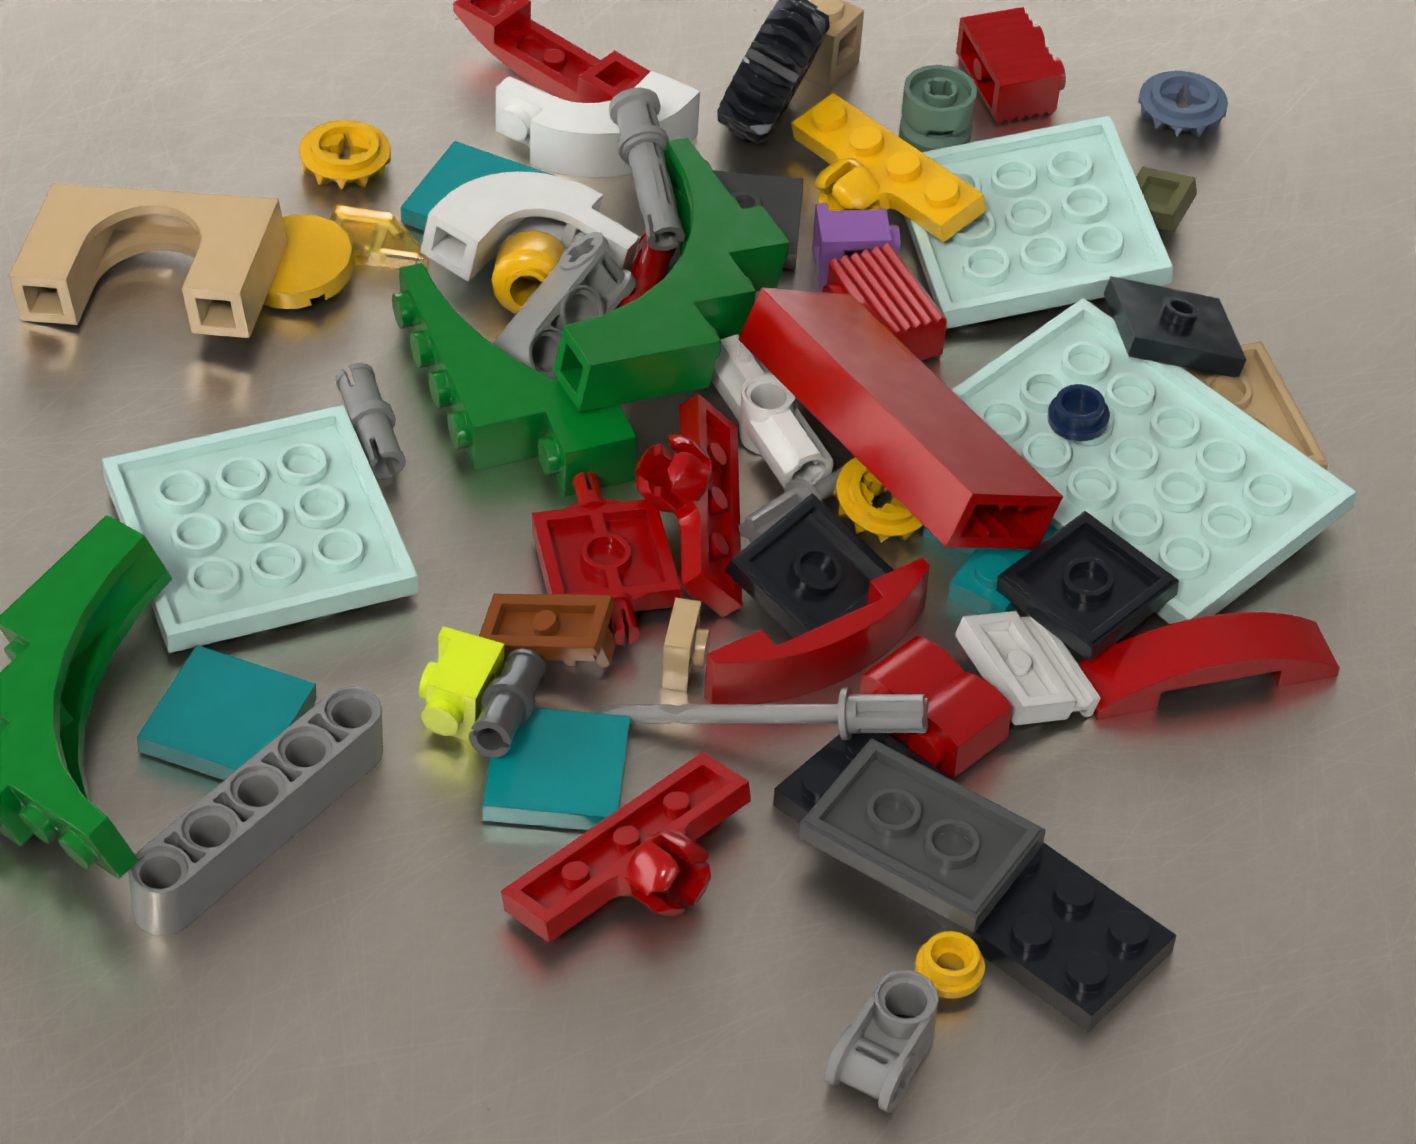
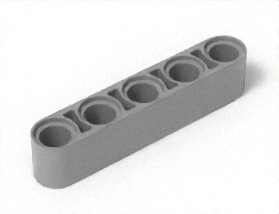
[128,686,383,936]

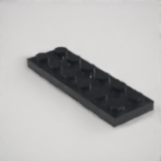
[773,733,1176,1033]

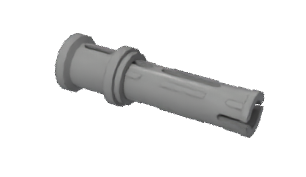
[609,87,685,251]

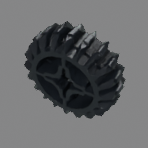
[717,0,830,144]

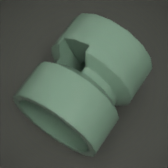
[899,65,977,152]

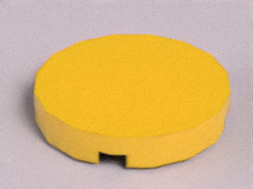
[263,214,355,309]

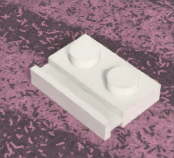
[955,611,1101,726]

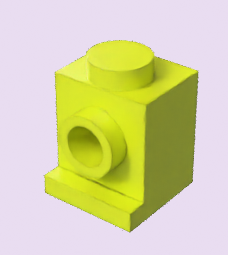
[419,626,504,741]

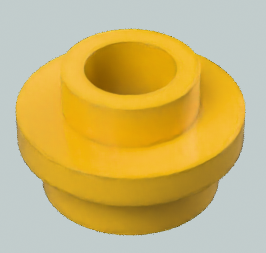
[915,931,985,999]

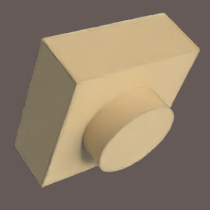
[661,597,710,692]

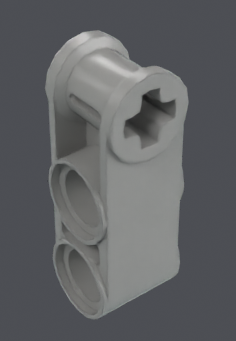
[493,232,636,380]

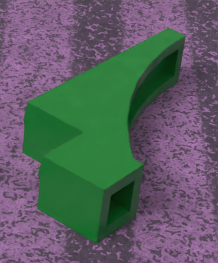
[392,263,636,497]

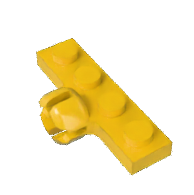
[791,93,986,243]

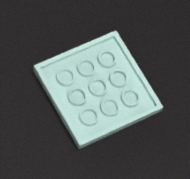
[904,115,1173,329]
[102,405,418,653]

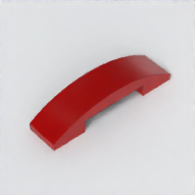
[453,0,651,103]
[704,557,930,704]
[1078,612,1340,720]

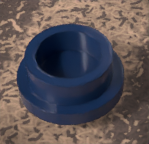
[1047,384,1110,441]

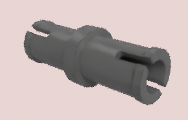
[469,649,546,758]

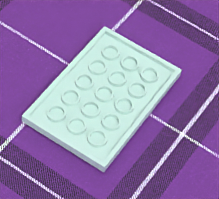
[952,298,1356,624]

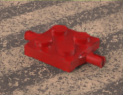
[532,471,681,646]

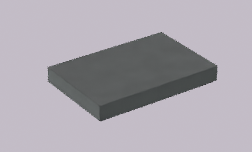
[798,738,1046,933]

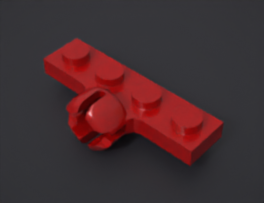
[635,394,742,618]
[501,752,751,943]

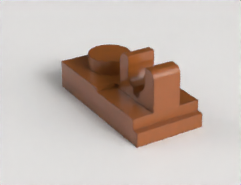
[479,593,617,667]

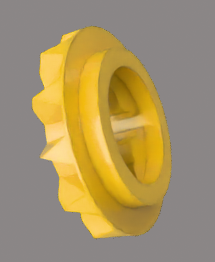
[299,120,391,190]
[833,457,924,544]

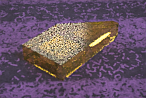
[329,205,429,272]

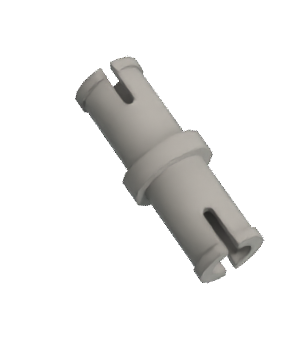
[336,363,406,479]

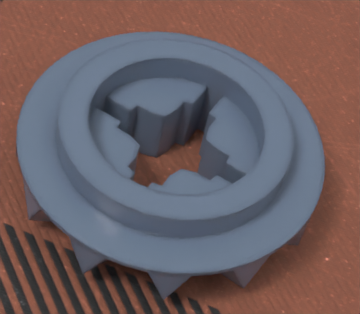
[1138,71,1228,137]

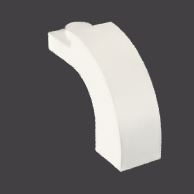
[496,70,700,178]
[420,172,640,282]

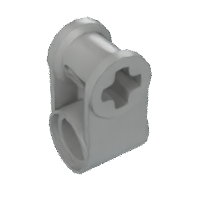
[824,970,938,1113]

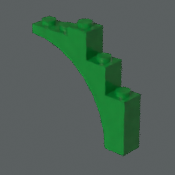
[553,138,790,412]
[0,515,173,879]

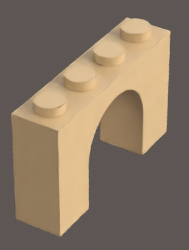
[8,183,287,338]

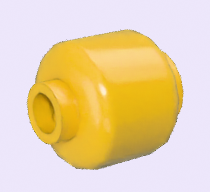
[491,230,566,315]

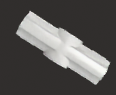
[711,334,833,489]

